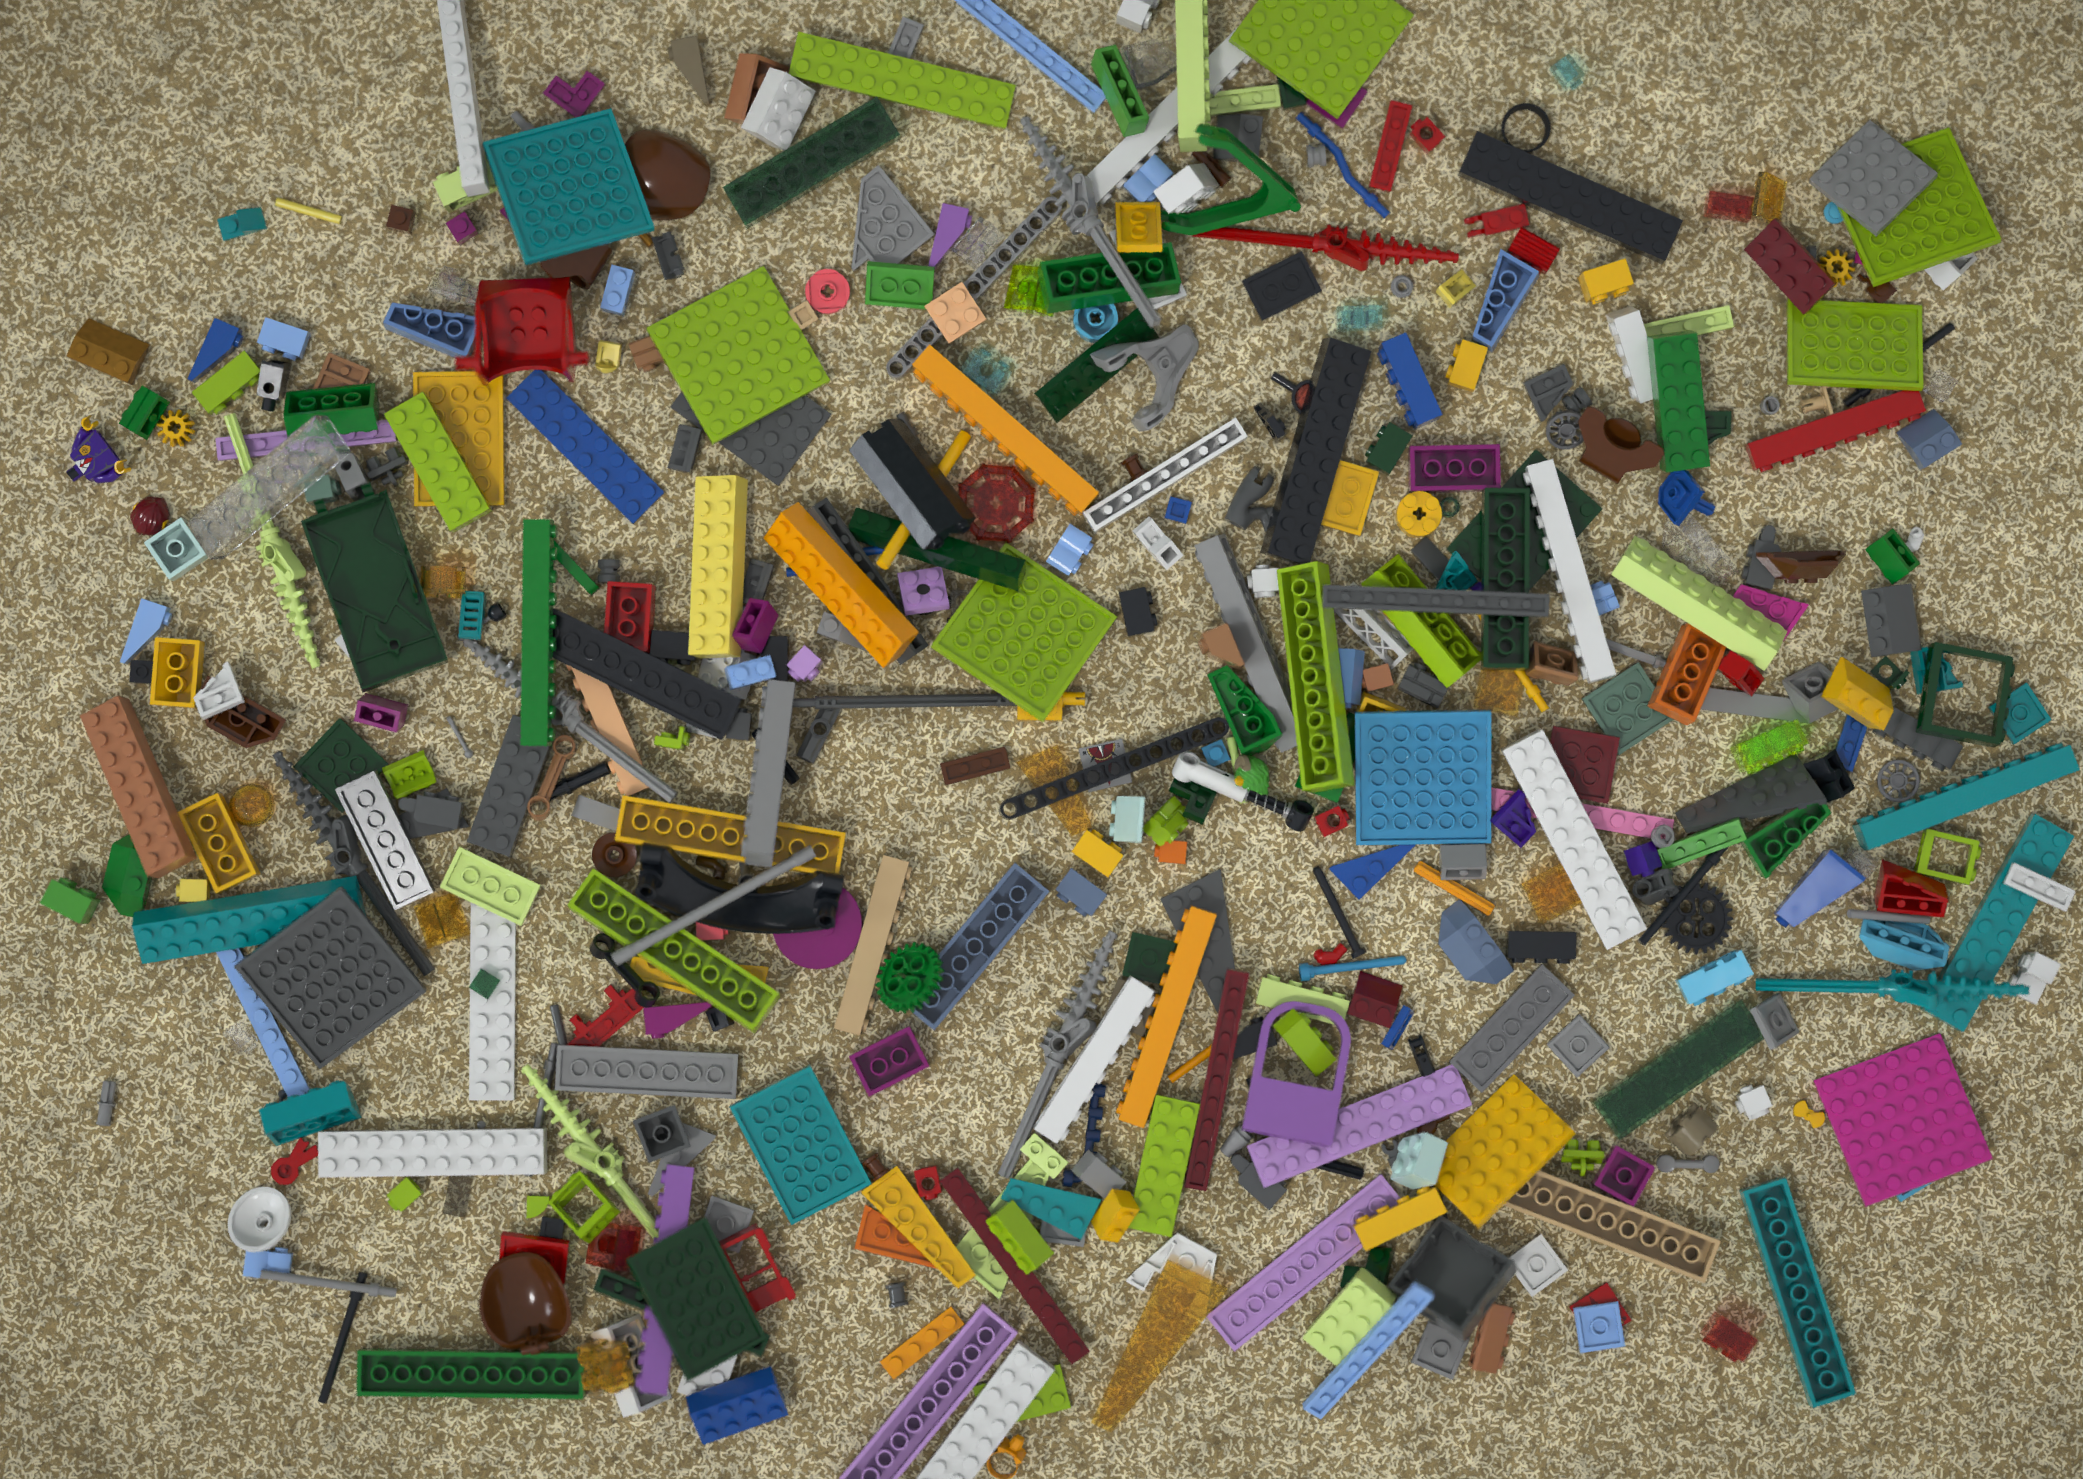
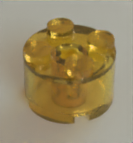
[421,566,466,599]

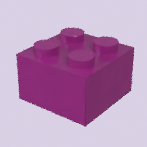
[1591,1144,1656,1207]

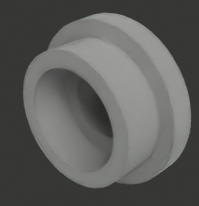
[1391,275,1413,298]

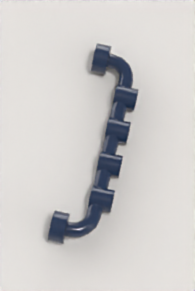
[1062,1056,1106,1187]

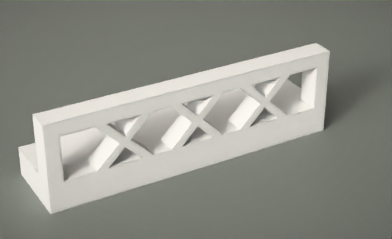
[1334,581,1413,669]

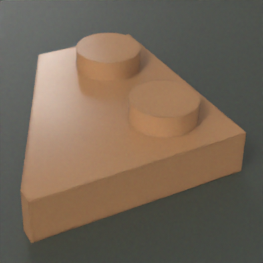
[313,352,371,389]

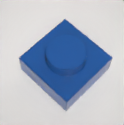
[1164,496,1192,524]

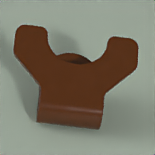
[540,244,612,289]
[1578,406,1664,484]

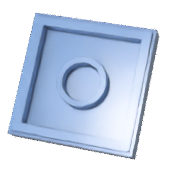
[1573,1301,1625,1353]

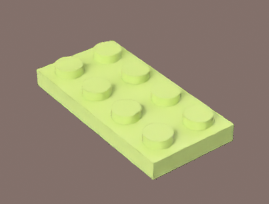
[440,847,541,926]

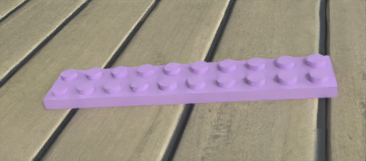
[1247,1065,1472,1189]
[1206,1174,1400,1352]

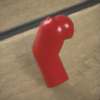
[1314,943,1348,965]

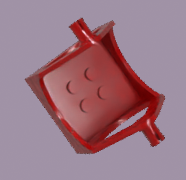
[455,277,589,386]

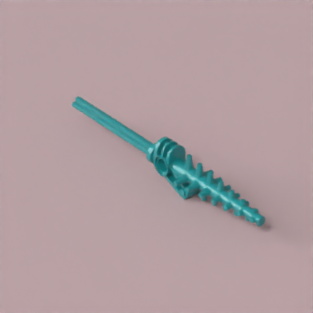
[1755,970,2029,1009]

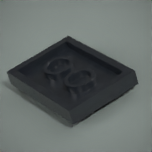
[1242,251,1322,322]

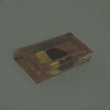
[443,1175,473,1217]

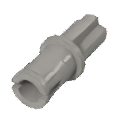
[96,1080,116,1126]

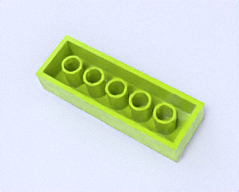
[384,392,492,533]
[1361,554,1481,688]
[1128,1094,1200,1237]

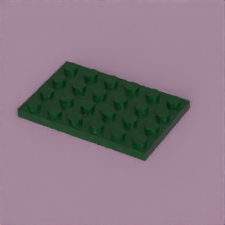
[1446,450,1602,591]
[625,1217,767,1382]

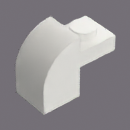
[1133,517,1184,570]

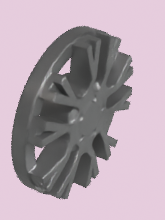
[1545,409,1584,449]
[1877,760,1920,802]

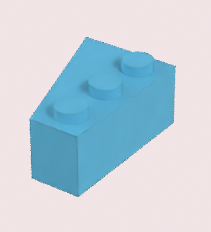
[1675,950,1753,1006]

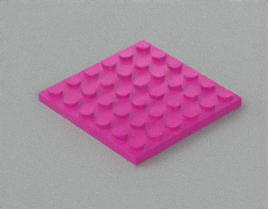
[1813,1033,1993,1207]

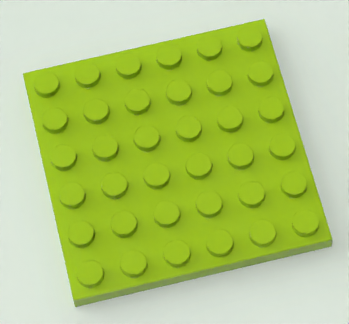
[1228,0,1414,119]
[1836,127,2001,287]
[646,266,830,445]
[931,542,1117,722]

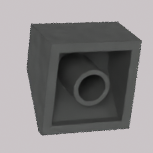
[1213,114,1263,163]

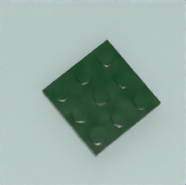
[293,718,389,813]

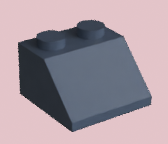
[1896,409,1962,470]

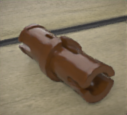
[1191,151,1231,188]

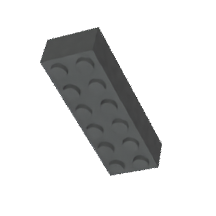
[467,715,558,857]

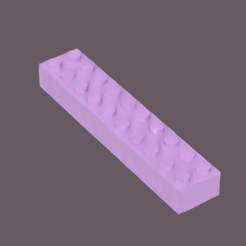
[839,1302,1018,1479]

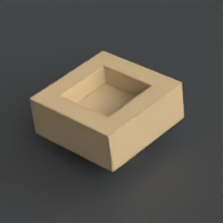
[788,300,819,331]

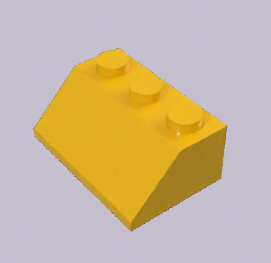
[150,637,205,709]
[1821,657,1894,731]

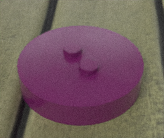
[773,887,862,969]

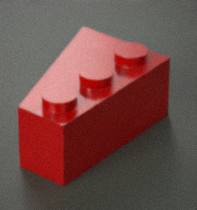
[1874,859,1948,918]

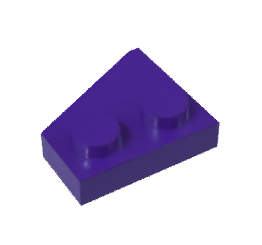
[1490,789,1536,848]

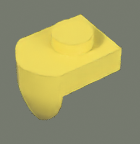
[595,340,622,374]

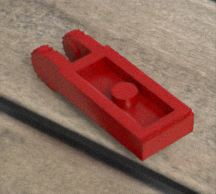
[1464,204,1529,238]

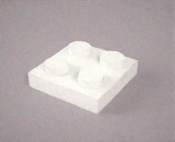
[1508,1233,1568,1297]

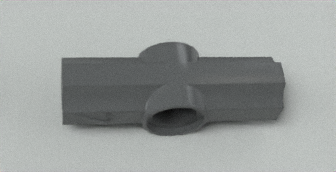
[796,695,842,764]

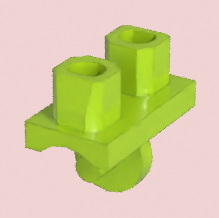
[1561,1139,1604,1177]

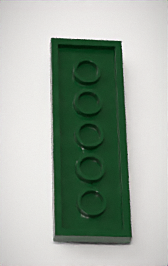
[1035,307,1159,423]

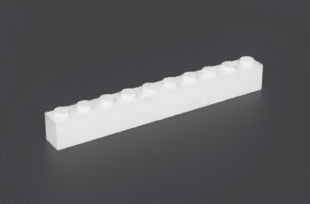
[437,0,490,197]
[1087,28,1252,207]
[1523,459,1616,684]

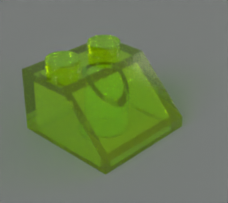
[1004,265,1054,317]

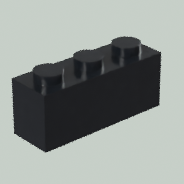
[1506,931,1576,964]

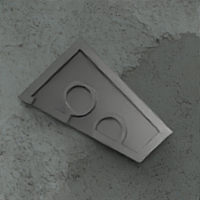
[399,788,469,839]

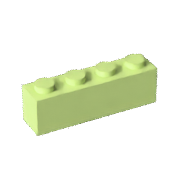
[1255,974,1350,1025]

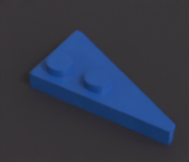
[1329,844,1415,900]

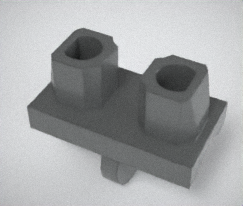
[366,447,409,487]

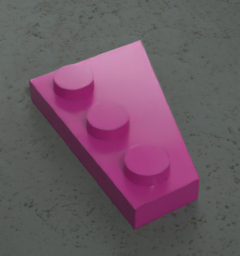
[1732,584,1809,641]

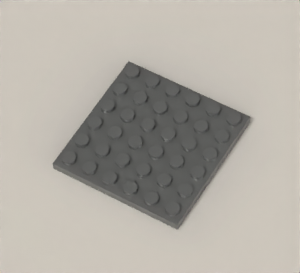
[234,886,427,1069]

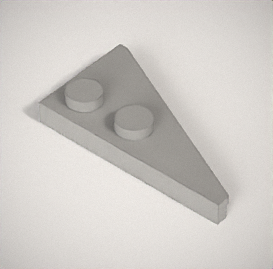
[648,1122,716,1196]

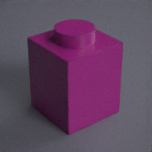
[446,211,479,245]

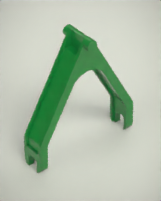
[1161,124,1301,235]

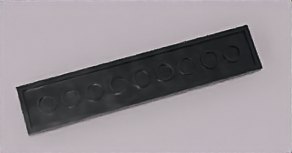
[521,607,742,740]

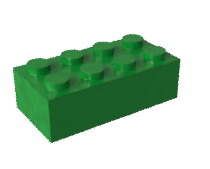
[283,383,380,439]

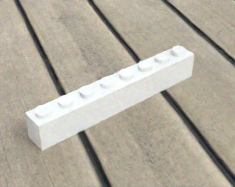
[1083,418,1248,533]
[1033,975,1155,1144]

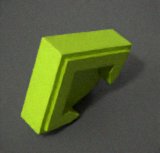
[526,1195,550,1218]

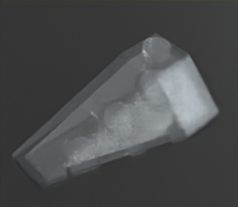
[1118,34,1205,90]

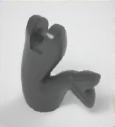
[1224,466,1274,532]

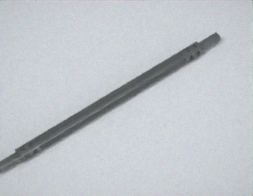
[792,693,1017,709]

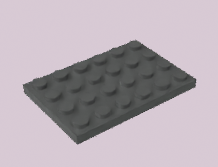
[670,391,831,487]

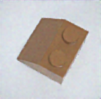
[1526,641,1578,686]

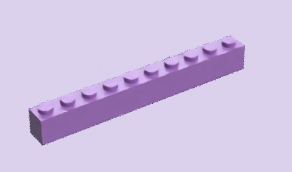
[636,1165,694,1396]

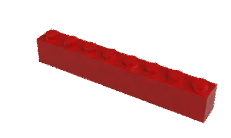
[1745,390,1926,473]

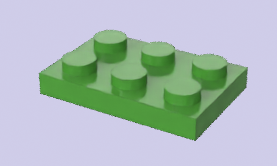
[865,261,935,309]

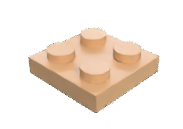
[924,282,987,344]

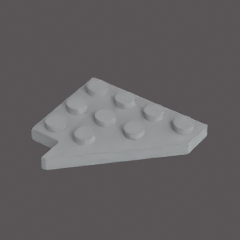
[851,165,935,271]

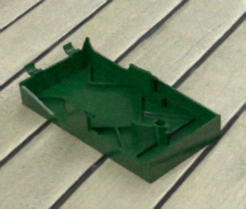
[301,482,448,693]

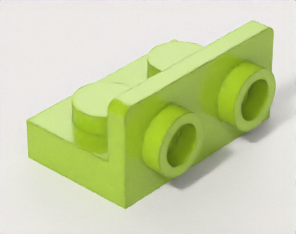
[654,726,691,750]

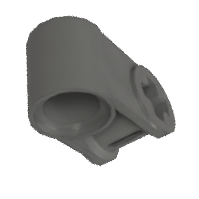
[1632,868,1679,905]

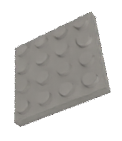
[1809,120,1938,237]

